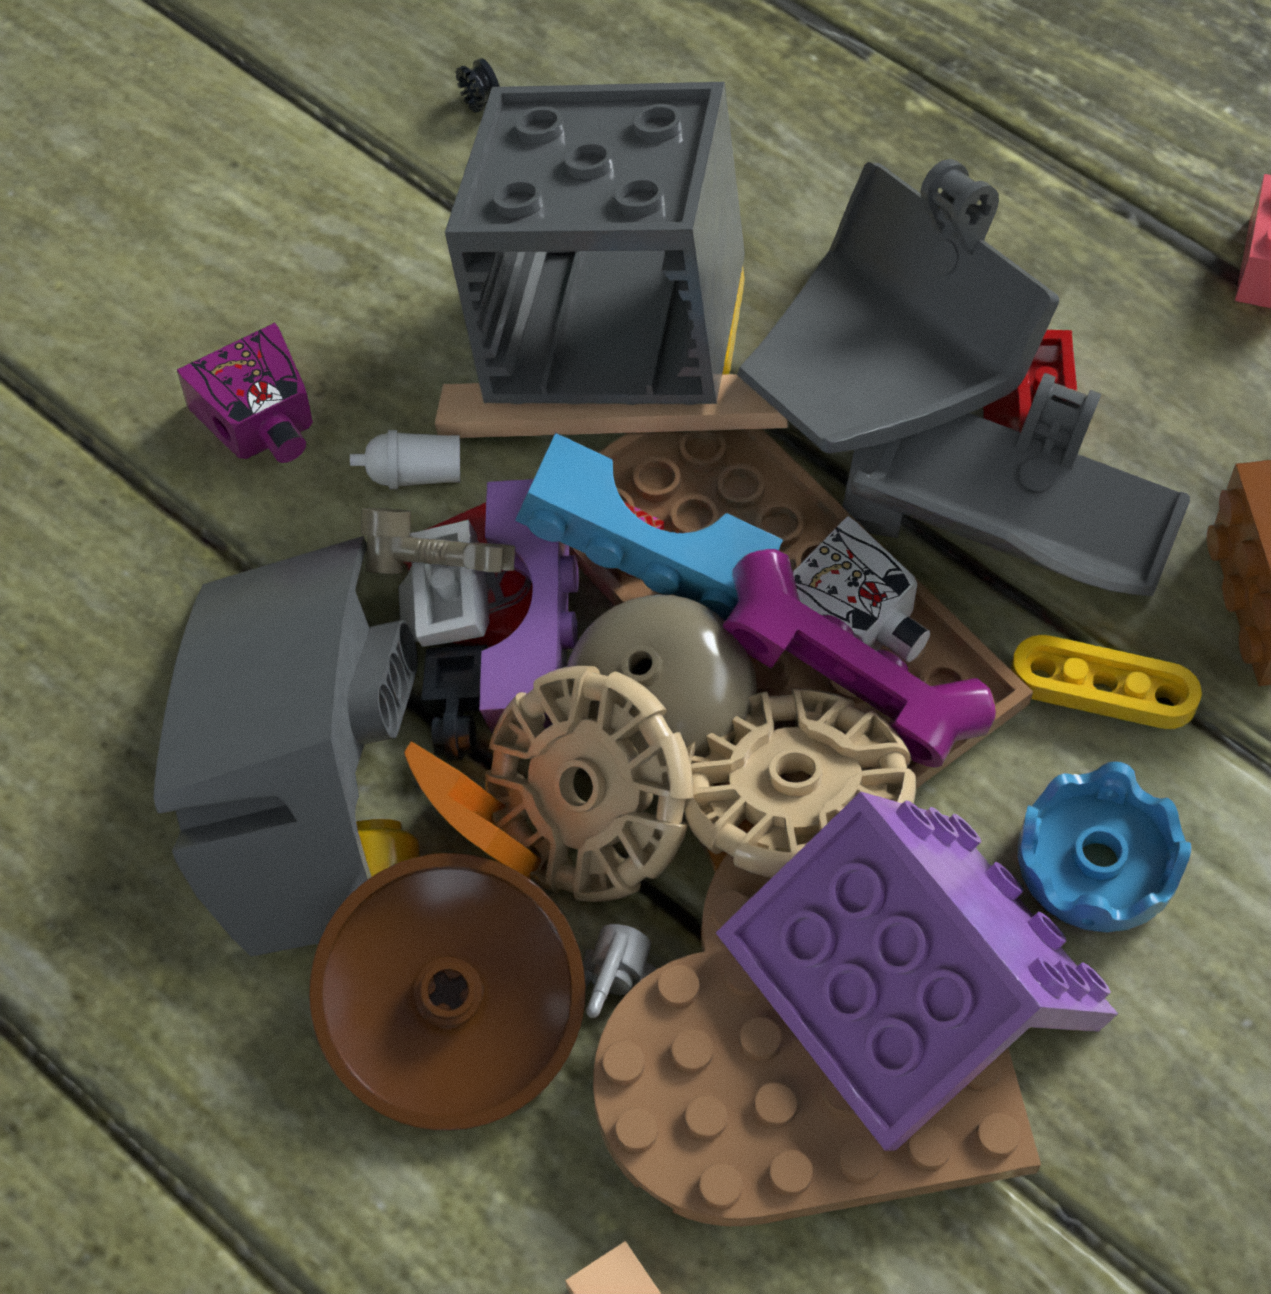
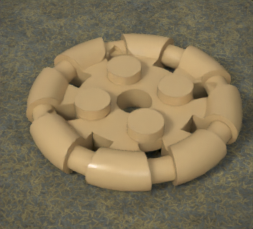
[485,665,693,903]
[683,688,916,877]

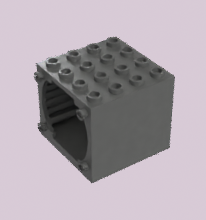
[445,82,745,405]

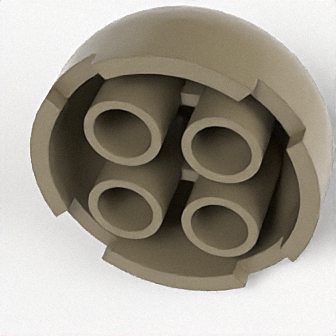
[567,595,757,758]

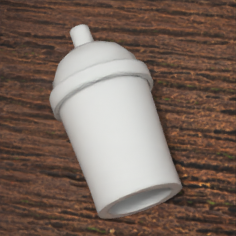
[350,430,460,489]

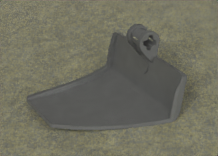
[851,373,1190,596]

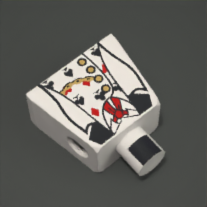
[793,516,930,662]

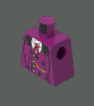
[177,322,313,463]

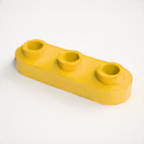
[1010,635,1202,729]

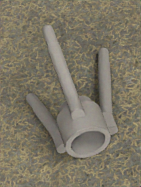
[582,924,656,1018]

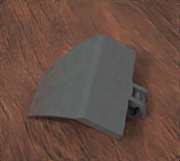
[737,159,1059,453]

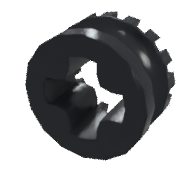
[455,58,500,113]

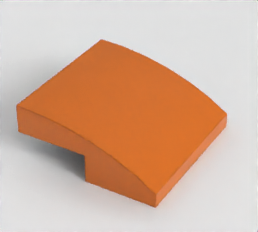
[404,741,542,879]

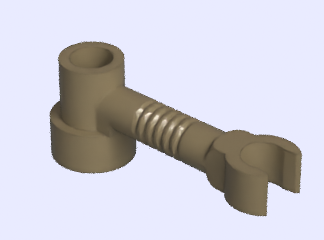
[361,508,515,574]

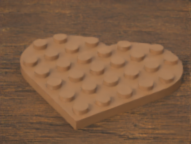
[593,844,1041,1227]

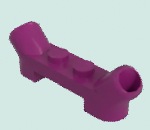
[723,549,996,768]

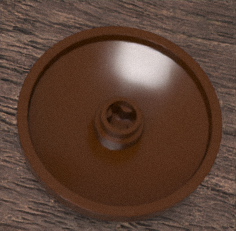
[309,853,585,1131]

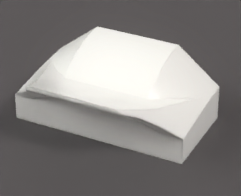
[399,520,490,647]

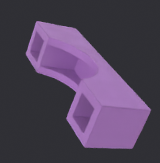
[480,479,579,733]

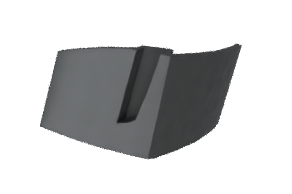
[153,536,418,957]

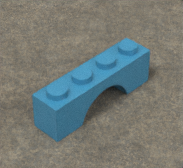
[515,433,783,621]

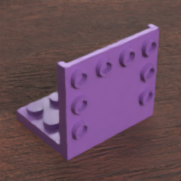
[716,791,1118,1151]

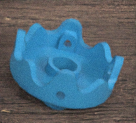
[1017,761,1191,933]

